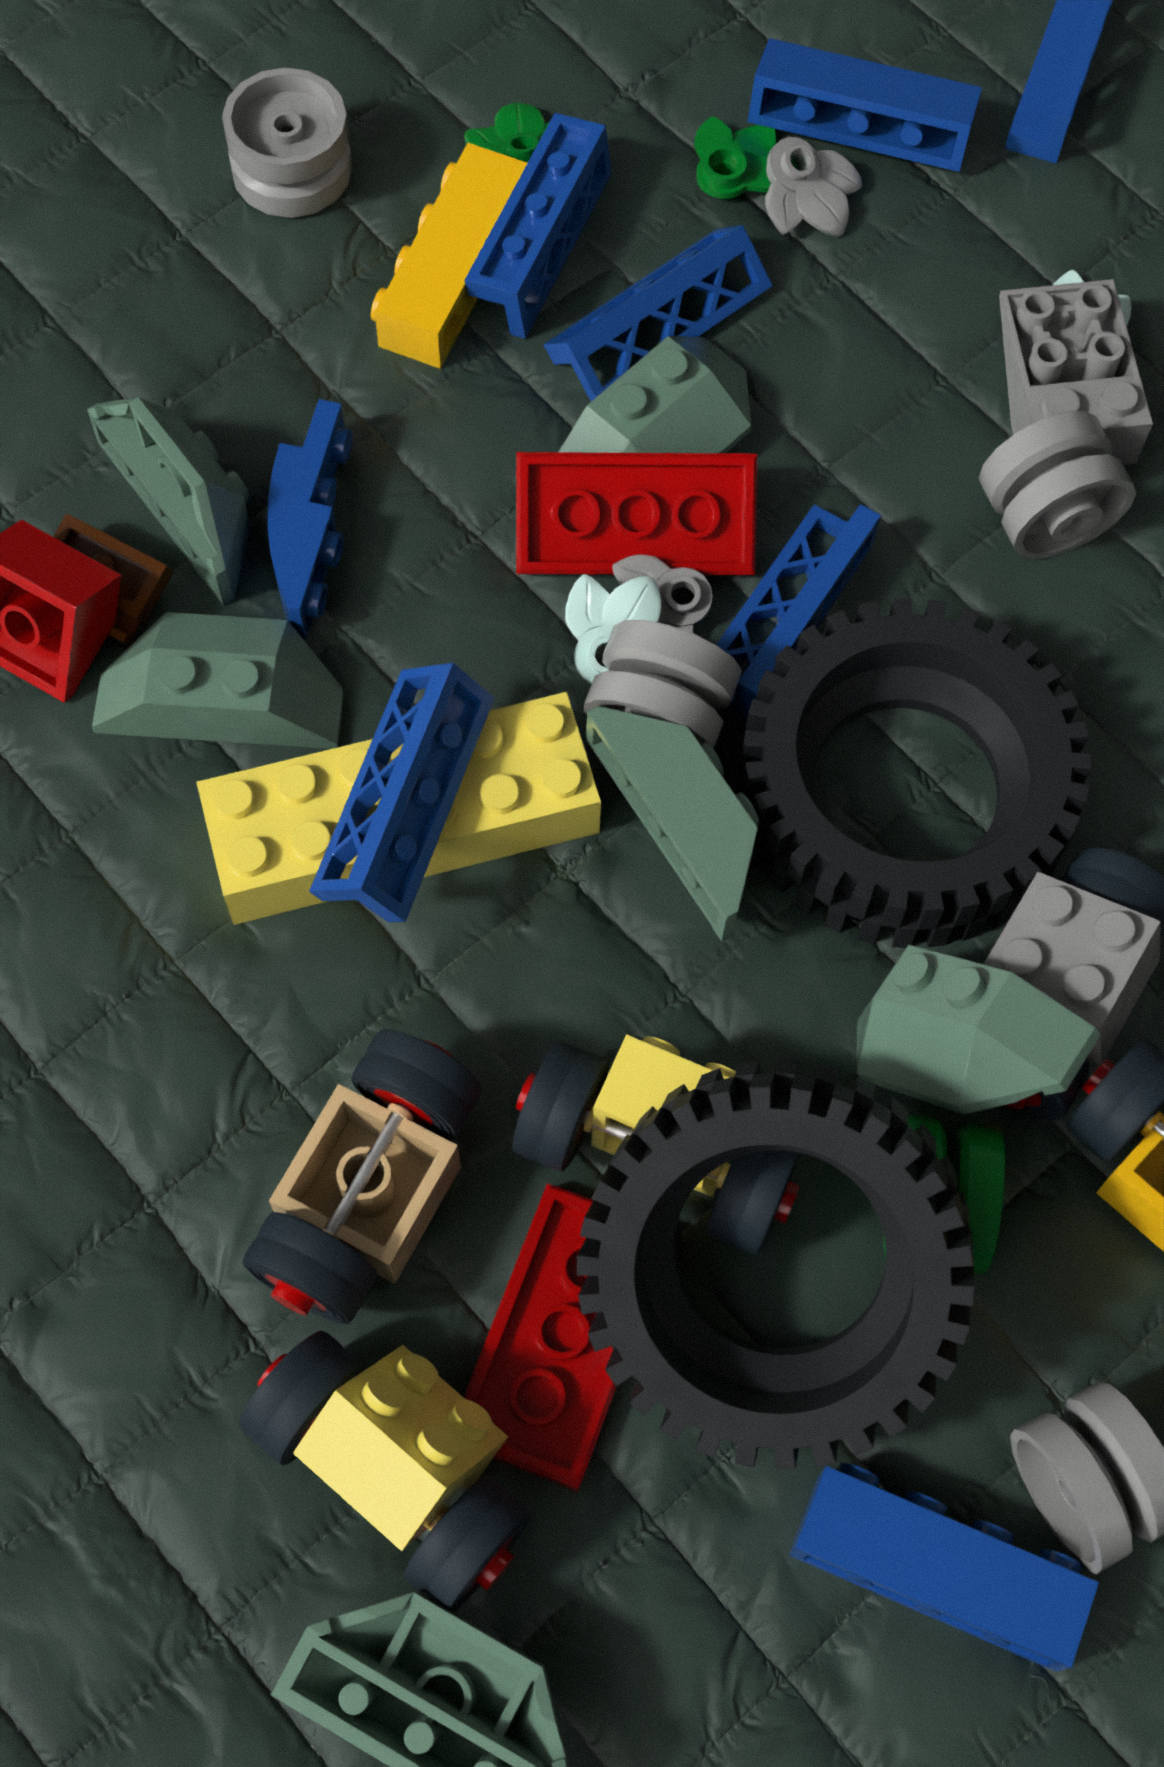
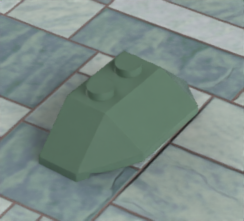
[559,336,751,453]
[87,397,251,606]
[92,612,345,749]
[586,706,759,942]
[857,945,1101,1114]
[271,1591,569,1767]

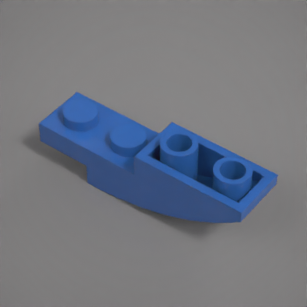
[268,399,352,639]

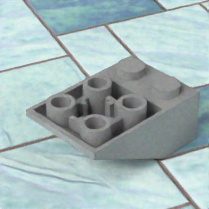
[999,279,1153,465]

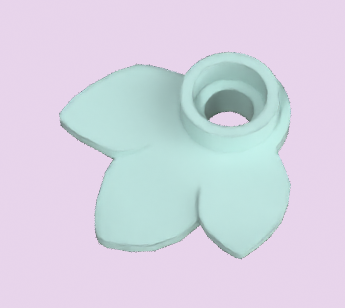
[565,574,661,684]

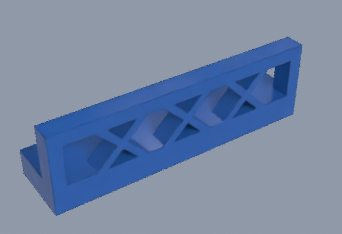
[1004,0,1113,164]
[465,113,612,339]
[543,225,773,401]
[716,504,881,719]
[309,663,495,922]

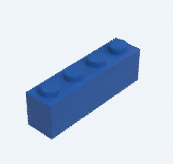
[747,38,982,172]
[788,1462,1099,1672]

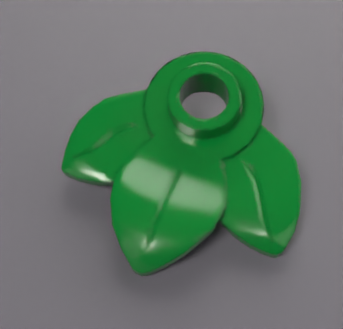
[464,102,549,163]
[694,116,799,199]

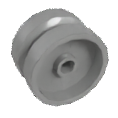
[222,67,352,218]
[979,411,1137,560]
[583,620,742,749]
[1010,1381,1164,1575]

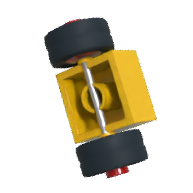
[1066,1038,1164,1252]

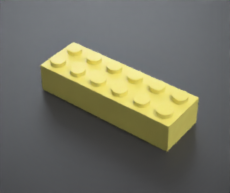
[196,692,601,925]

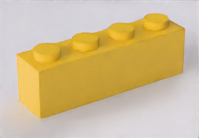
[371,143,527,369]

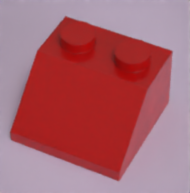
[0,519,122,703]

